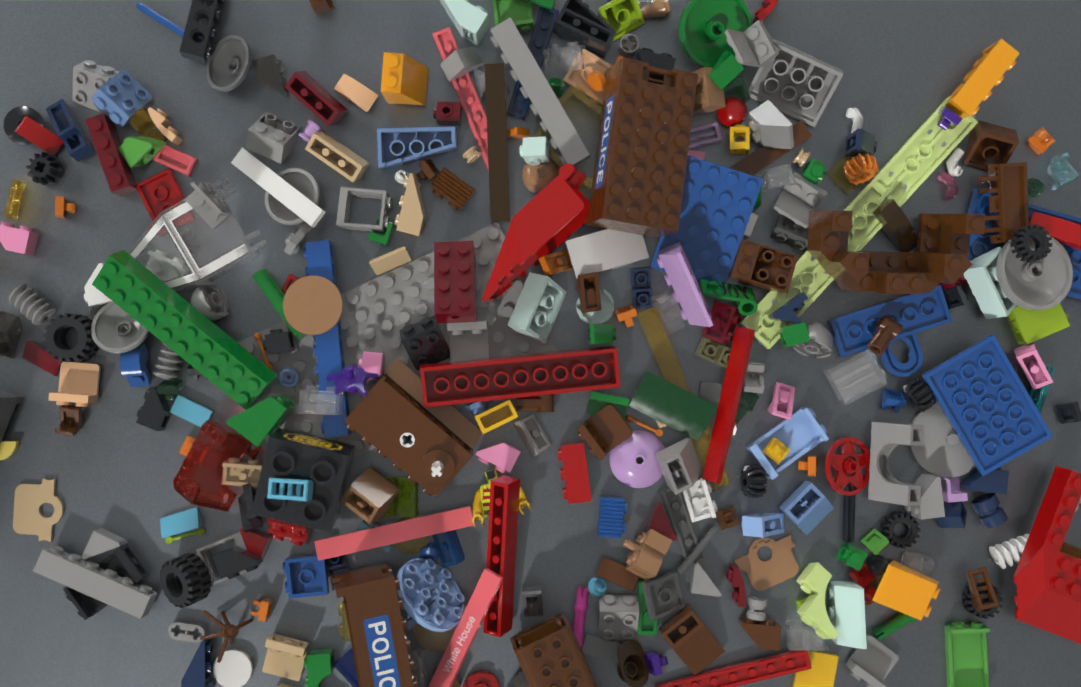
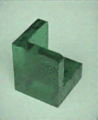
[723,76,750,103]

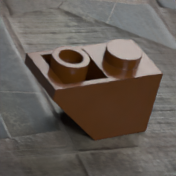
[738,617,781,651]

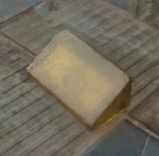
[3,179,25,220]

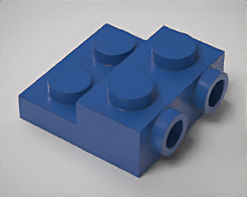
[283,555,329,599]

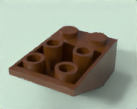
[727,239,798,294]
[659,605,726,675]

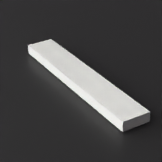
[231,148,326,228]

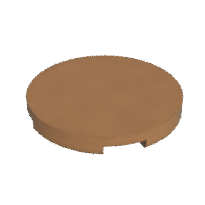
[283,276,343,335]

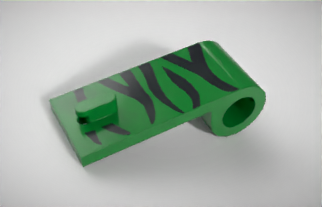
[700,279,758,316]

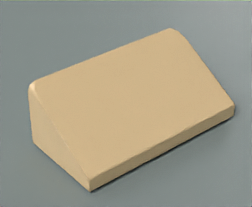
[369,246,412,276]

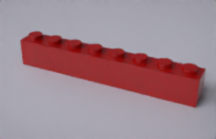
[483,476,520,637]

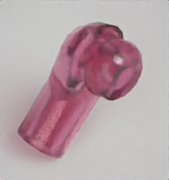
[937,171,959,199]

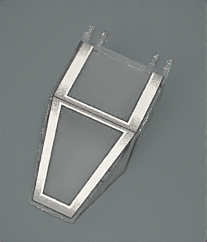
[128,177,267,294]

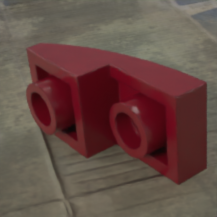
[726,563,746,608]

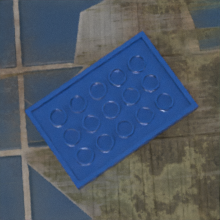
[650,155,764,283]
[922,335,1053,476]

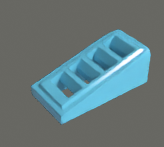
[267,478,314,501]

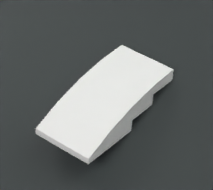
[565,229,649,279]

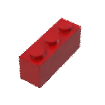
[557,442,592,504]

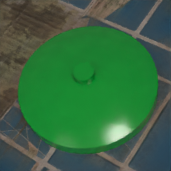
[679,0,753,68]

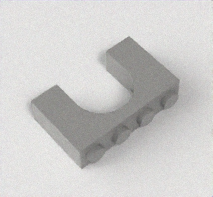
[868,422,924,506]

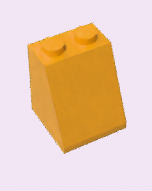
[381,52,429,107]
[873,560,941,620]

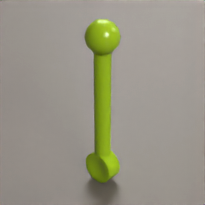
[165,528,205,544]

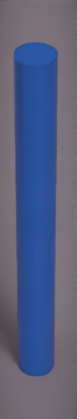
[136,2,202,43]

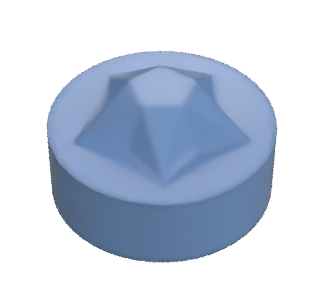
[279,367,299,387]

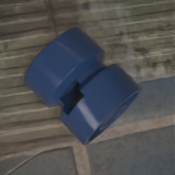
[971,493,1008,529]

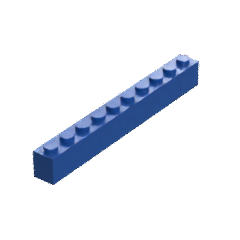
[303,240,352,438]

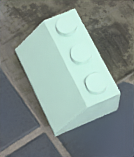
[963,247,1017,319]
[508,272,567,344]
[826,580,867,649]

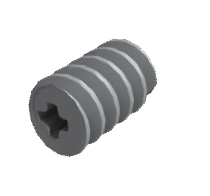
[9,284,56,325]
[153,343,184,381]

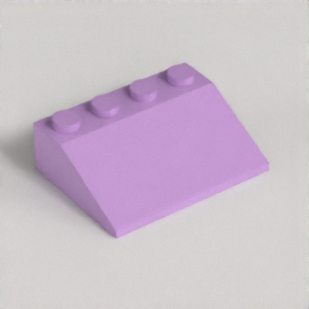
[656,242,713,327]

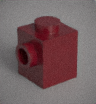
[433,101,462,126]

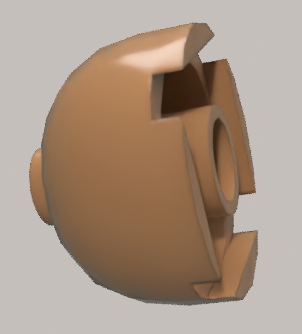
[522,158,559,194]

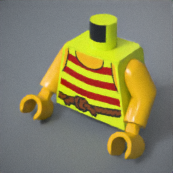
[472,469,532,527]

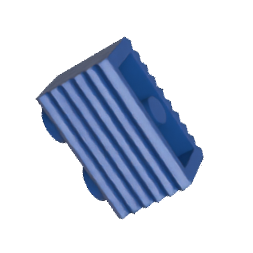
[597,496,627,538]

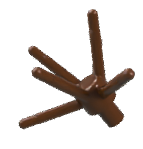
[200,611,253,663]

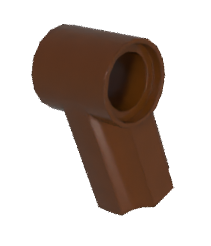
[867,314,903,355]
[516,394,554,412]

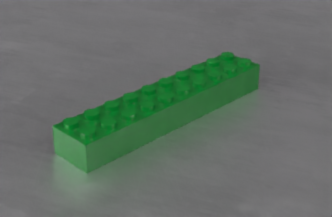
[92,250,277,410]

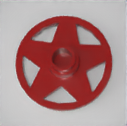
[825,437,870,496]

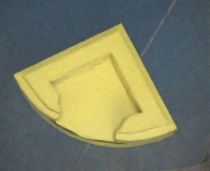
[0,441,19,460]

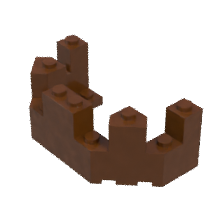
[807,210,985,294]

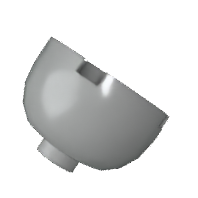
[191,281,230,321]
[793,322,834,358]

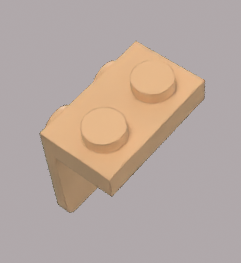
[48,362,101,407]

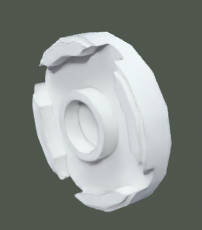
[213,648,254,687]

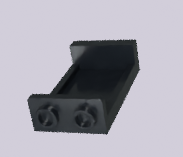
[63,544,150,620]

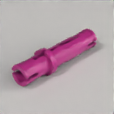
[573,586,589,647]

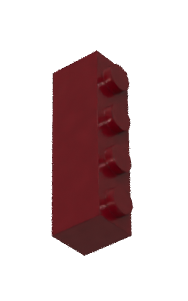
[85,113,137,196]

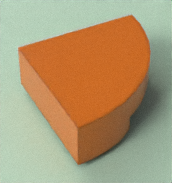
[507,127,530,139]

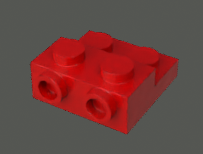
[266,518,313,546]

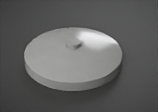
[996,235,1073,311]
[908,401,975,478]

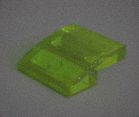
[384,476,418,517]

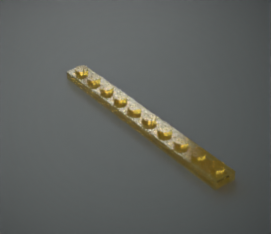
[637,307,730,492]

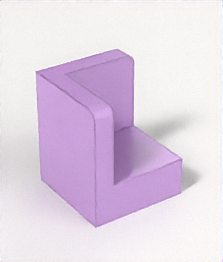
[940,476,968,503]

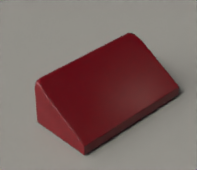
[22,341,62,376]

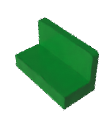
[587,391,630,419]

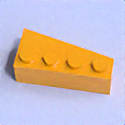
[945,38,1020,119]

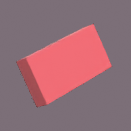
[154,145,198,177]

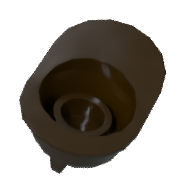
[617,639,649,687]

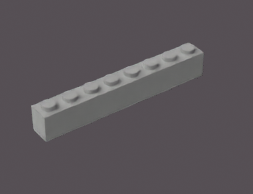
[490,17,591,166]

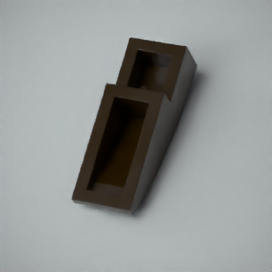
[872,199,918,252]

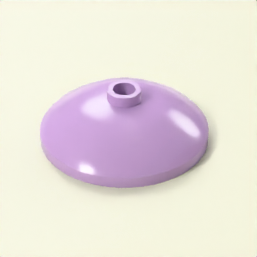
[609,430,665,488]

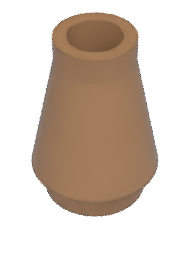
[641,0,671,19]

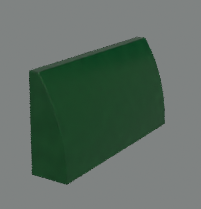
[629,371,718,441]

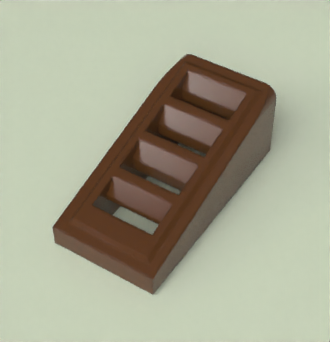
[966,567,999,611]

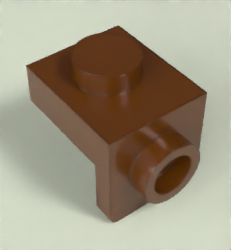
[55,405,83,436]

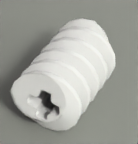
[989,533,1029,569]

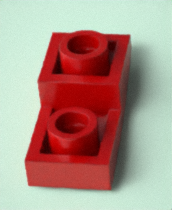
[753,0,778,23]
[15,116,64,155]

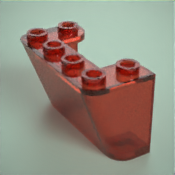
[173,419,262,512]

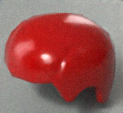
[717,97,748,127]

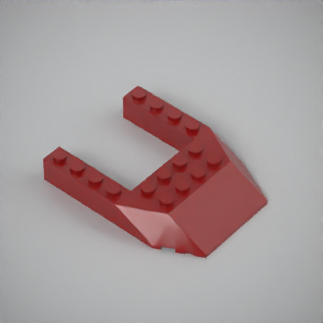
[1014,466,1081,644]

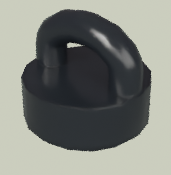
[868,555,889,576]

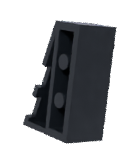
[553,0,616,58]

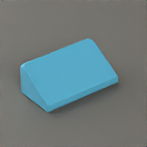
[160,507,203,538]

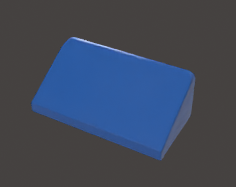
[432,530,465,567]

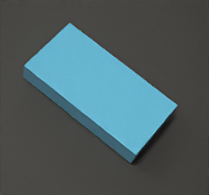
[170,395,215,429]

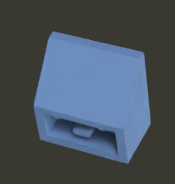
[779,480,834,535]

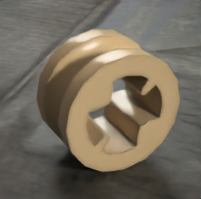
[462,146,482,164]
[792,148,810,168]

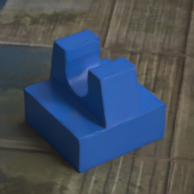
[881,388,906,413]

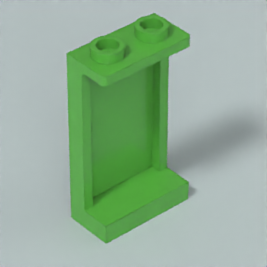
[492,0,534,33]
[944,621,990,687]

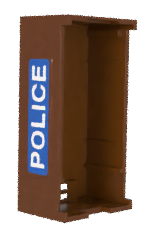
[585,57,698,238]
[331,563,418,687]

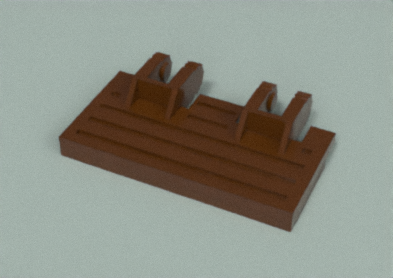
[977,162,1029,244]

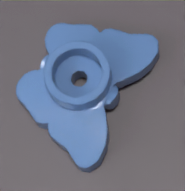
[462,400,494,415]

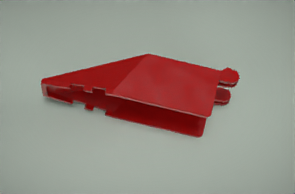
[482,163,590,302]

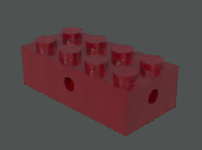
[434,240,476,324]

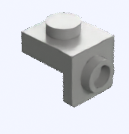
[743,362,765,394]

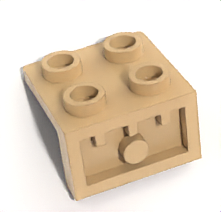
[262,633,310,681]

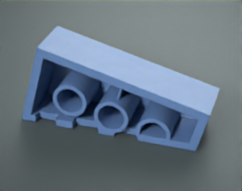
[377,127,458,169]

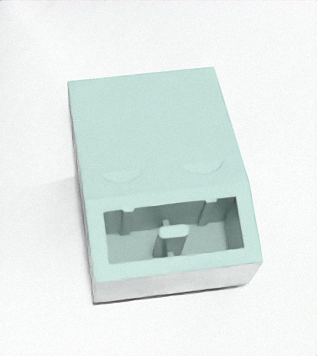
[439,0,490,46]

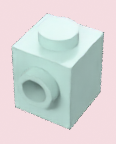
[519,136,550,165]

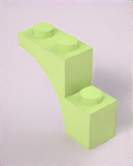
[796,562,839,639]

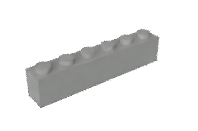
[33,546,158,619]

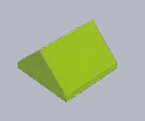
[598,0,645,41]

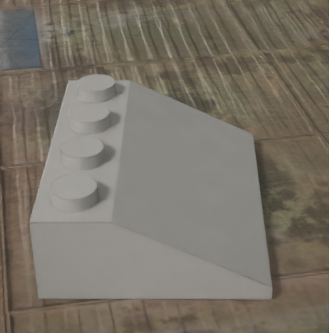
[745,38,844,127]

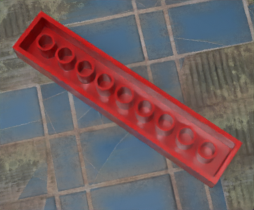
[420,346,620,407]

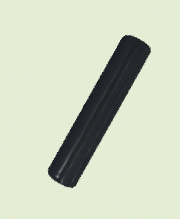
[843,485,855,543]

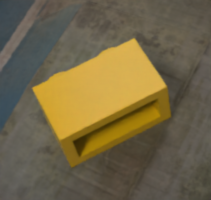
[474,399,518,434]

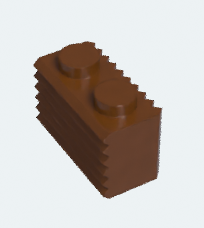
[430,167,476,211]

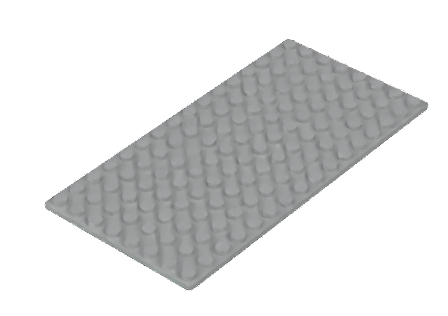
[237,223,558,458]

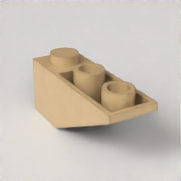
[395,173,426,236]

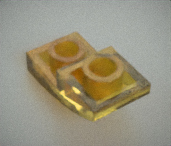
[129,108,168,142]

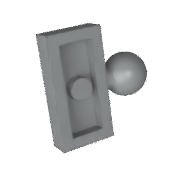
[284,222,312,255]

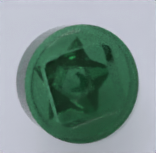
[1027,178,1045,198]

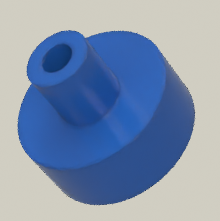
[419,543,439,562]

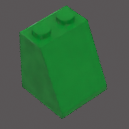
[226,395,296,447]

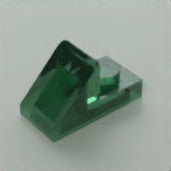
[735,387,760,424]

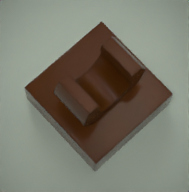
[416,159,440,181]
[715,505,740,530]

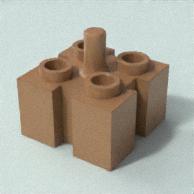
[623,529,672,580]

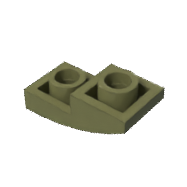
[694,337,731,369]

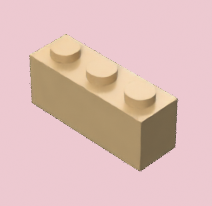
[305,130,370,183]

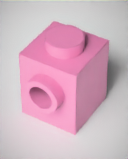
[358,351,385,380]

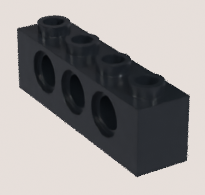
[180,0,225,63]

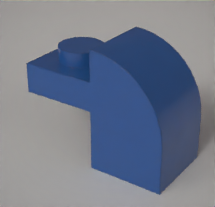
[120,341,152,387]

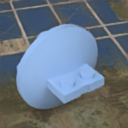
[397,558,465,632]

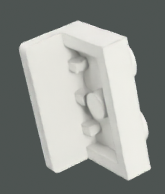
[682,478,718,523]

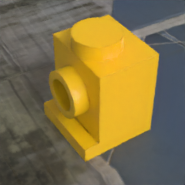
[729,124,750,155]

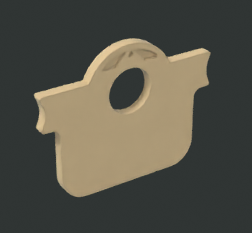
[13,478,64,542]

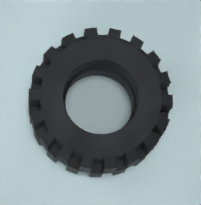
[43,313,99,362]
[160,553,212,608]

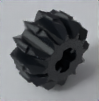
[26,152,63,186]
[903,378,936,412]
[740,465,768,498]

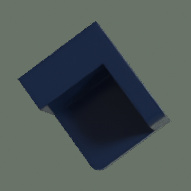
[936,501,967,528]

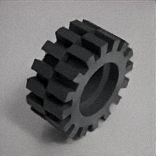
[1010,224,1053,262]
[880,511,921,549]
[962,582,1003,619]

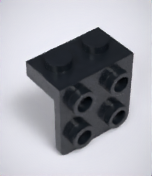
[399,315,450,371]

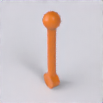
[254,332,273,370]
[626,415,663,436]

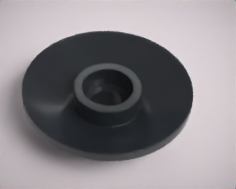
[4,106,45,145]

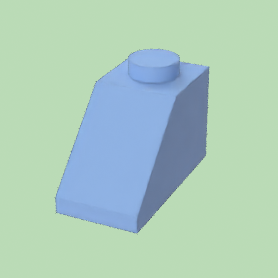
[741,513,784,538]

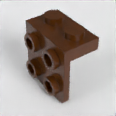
[577,404,633,460]

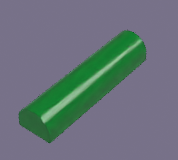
[252,269,308,340]

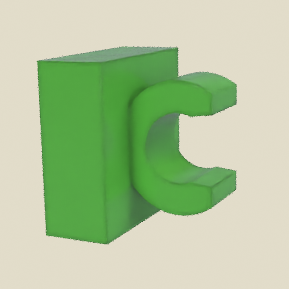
[861,528,890,555]

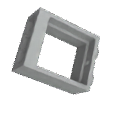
[336,187,392,233]
[196,532,259,586]

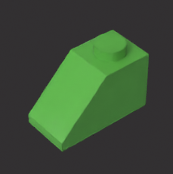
[118,136,166,168]

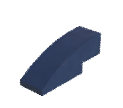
[46,99,94,162]

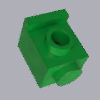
[800,158,826,185]
[835,541,868,571]

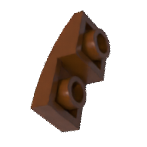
[596,557,640,592]

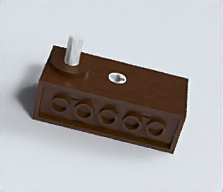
[344,374,473,498]

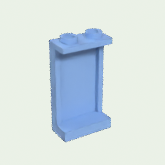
[746,407,829,480]

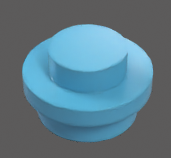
[588,577,607,597]

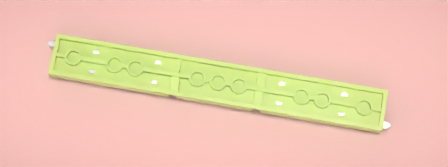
[739,96,978,350]

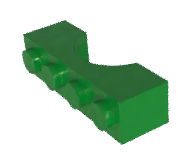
[304,649,335,687]

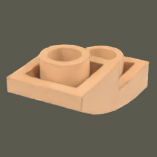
[333,74,378,112]
[148,107,183,146]

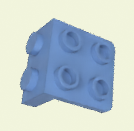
[91,70,152,128]

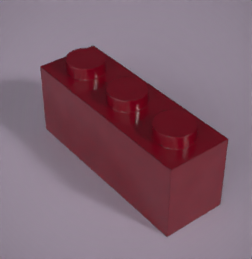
[284,71,348,126]

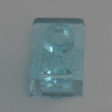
[1046,153,1080,188]

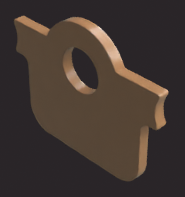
[734,535,799,591]

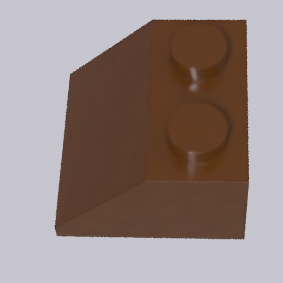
[963,120,1019,171]

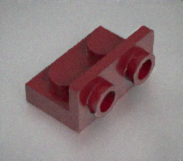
[702,300,741,347]

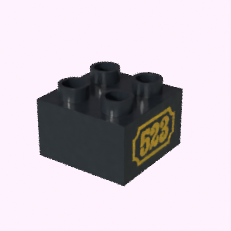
[251,428,355,533]

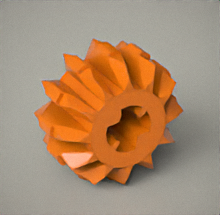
[843,152,879,185]

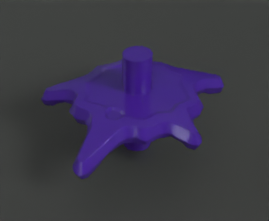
[326,363,380,397]

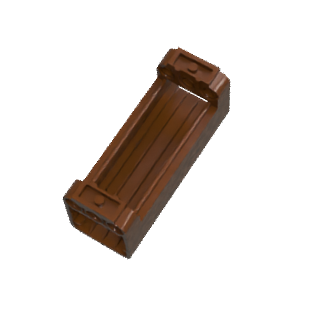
[510,613,598,687]

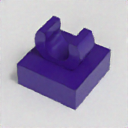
[937,107,962,130]
[644,651,668,676]

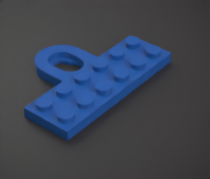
[828,285,952,377]

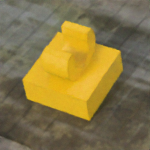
[762,437,790,465]

